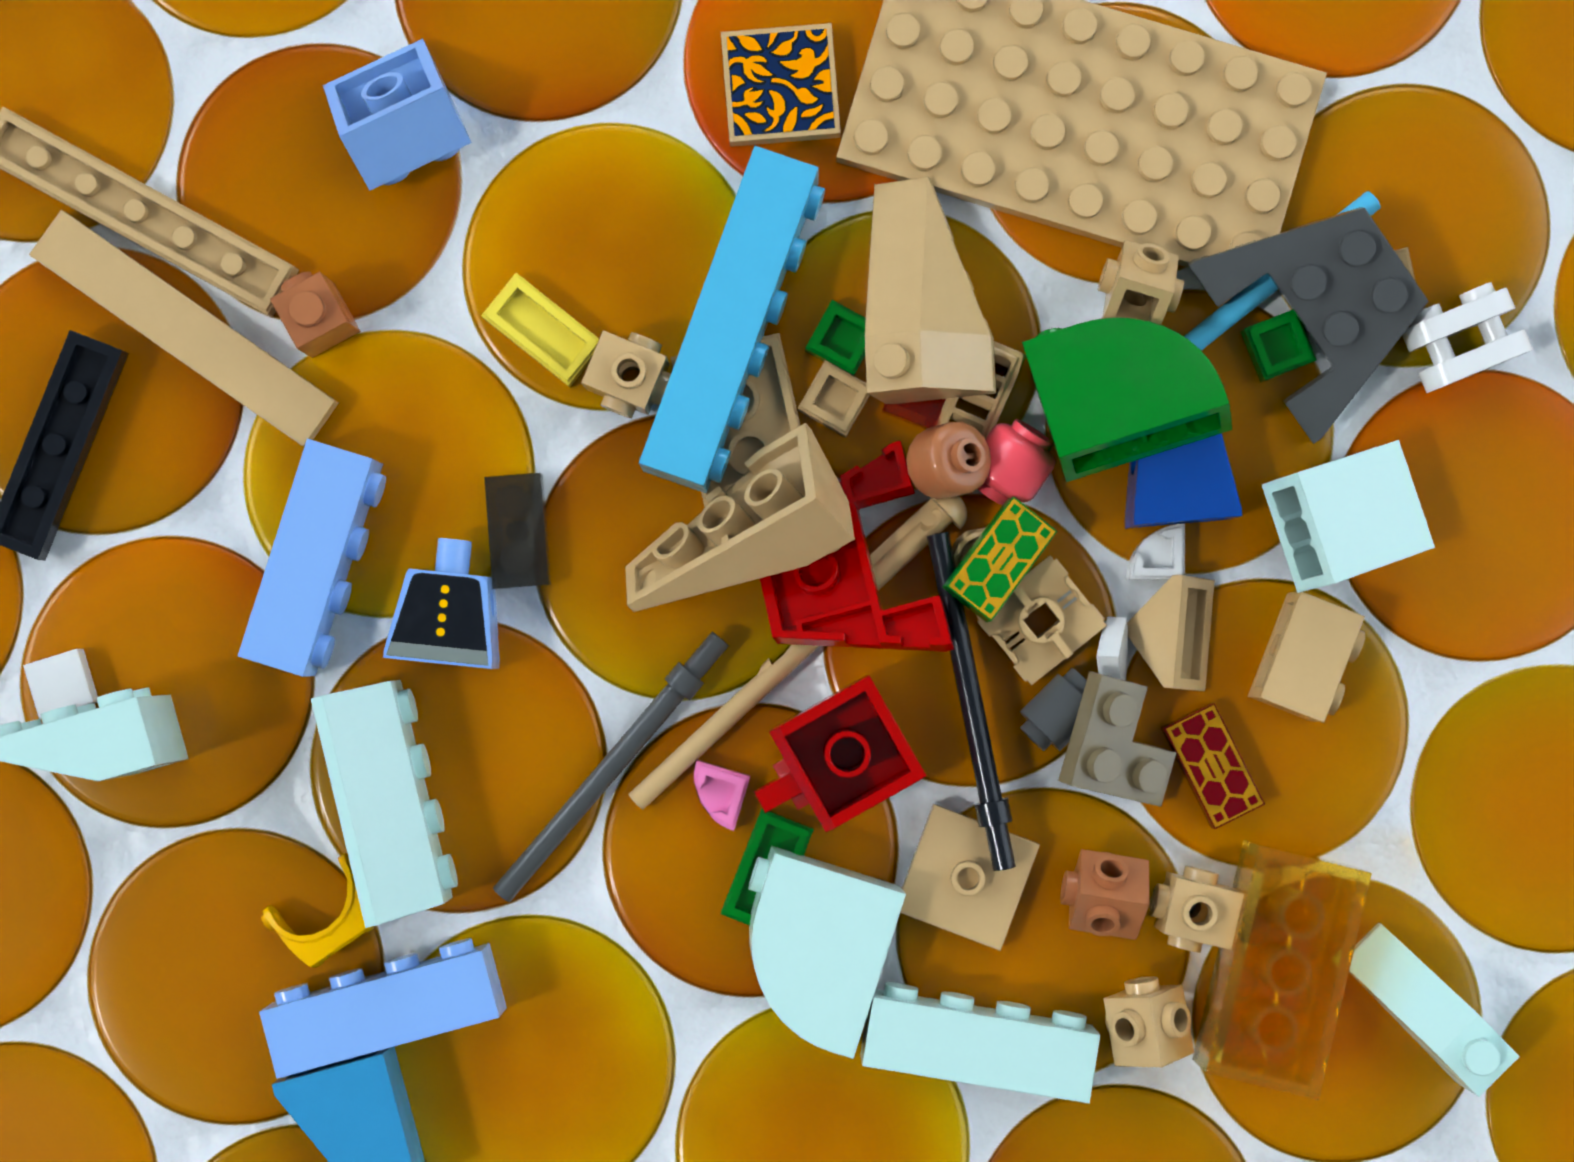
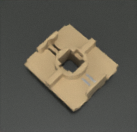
[975,555,1107,685]

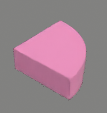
[694,760,750,831]

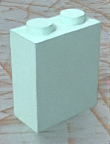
[1261,440,1435,593]

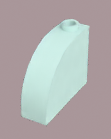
[748,845,906,1059]

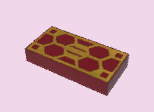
[1161,703,1265,829]

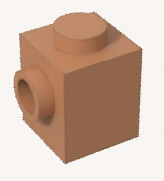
[270,271,361,358]

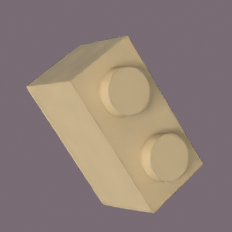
[1248,592,1365,723]

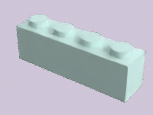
[860,982,1100,1104]

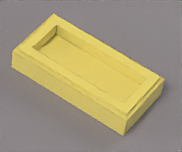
[481,273,599,387]

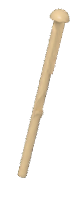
[628,496,967,810]

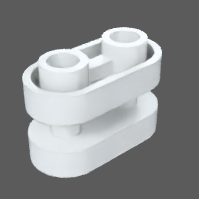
[1402,282,1533,393]

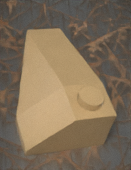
[625,423,855,612]

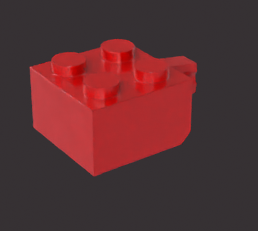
[754,675,926,832]

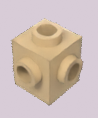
[1097,240,1184,325]
[581,330,671,419]
[1149,866,1244,953]
[1103,976,1194,1068]

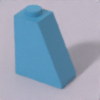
[272,1046,425,1162]

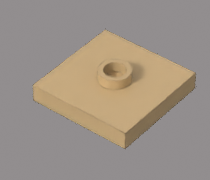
[900,803,1040,951]

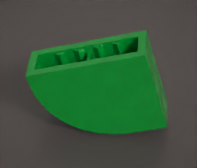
[1022,318,1233,482]

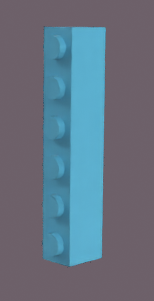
[639,145,826,493]

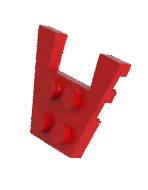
[760,440,954,652]

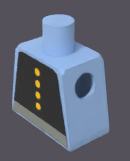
[383,538,500,669]

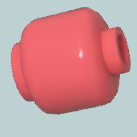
[972,419,1056,506]

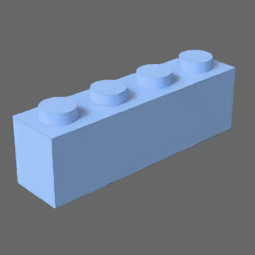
[238,438,386,677]
[259,938,507,1079]

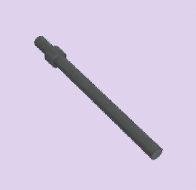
[493,631,729,902]

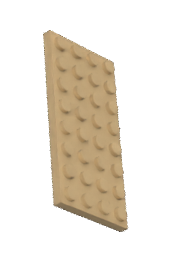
[836,0,1327,268]

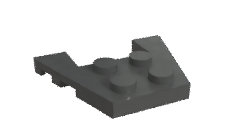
[1187,207,1429,444]

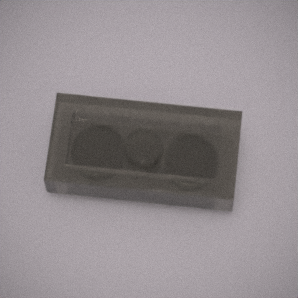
[484,473,551,590]

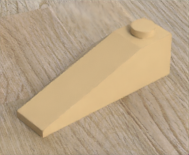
[865,177,996,405]

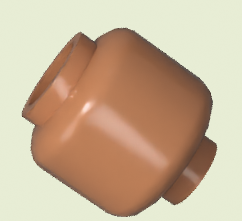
[906,421,991,500]

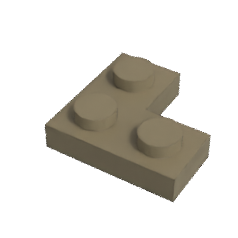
[1058,671,1176,807]

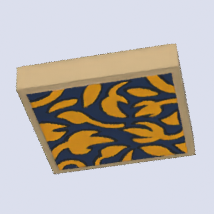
[721,23,841,147]

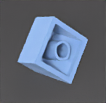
[323,38,472,191]

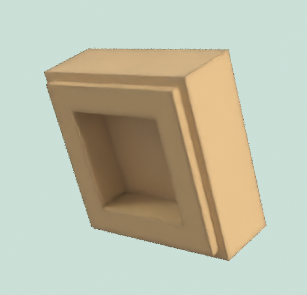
[797,360,870,438]

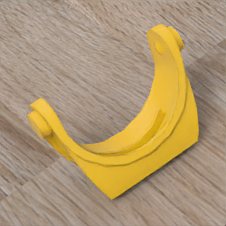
[261,853,374,968]

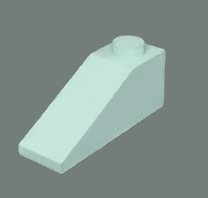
[1339,922,1520,1097]

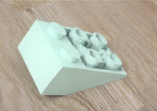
[0,687,189,781]

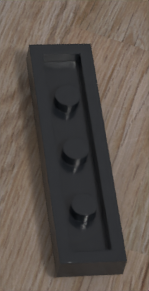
[0,330,129,561]

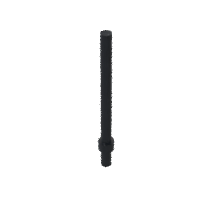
[927,532,1016,871]

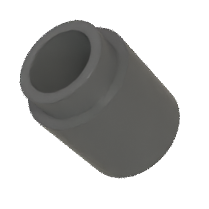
[1020,668,1087,752]

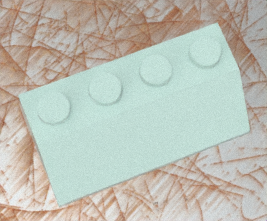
[311,680,458,928]

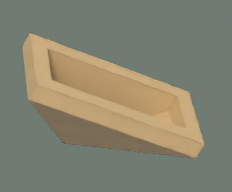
[1127,575,1215,691]

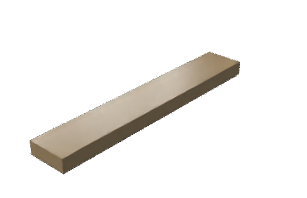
[0,107,299,318]
[29,209,339,447]

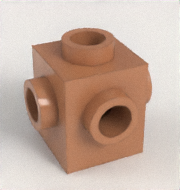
[1060,849,1150,940]

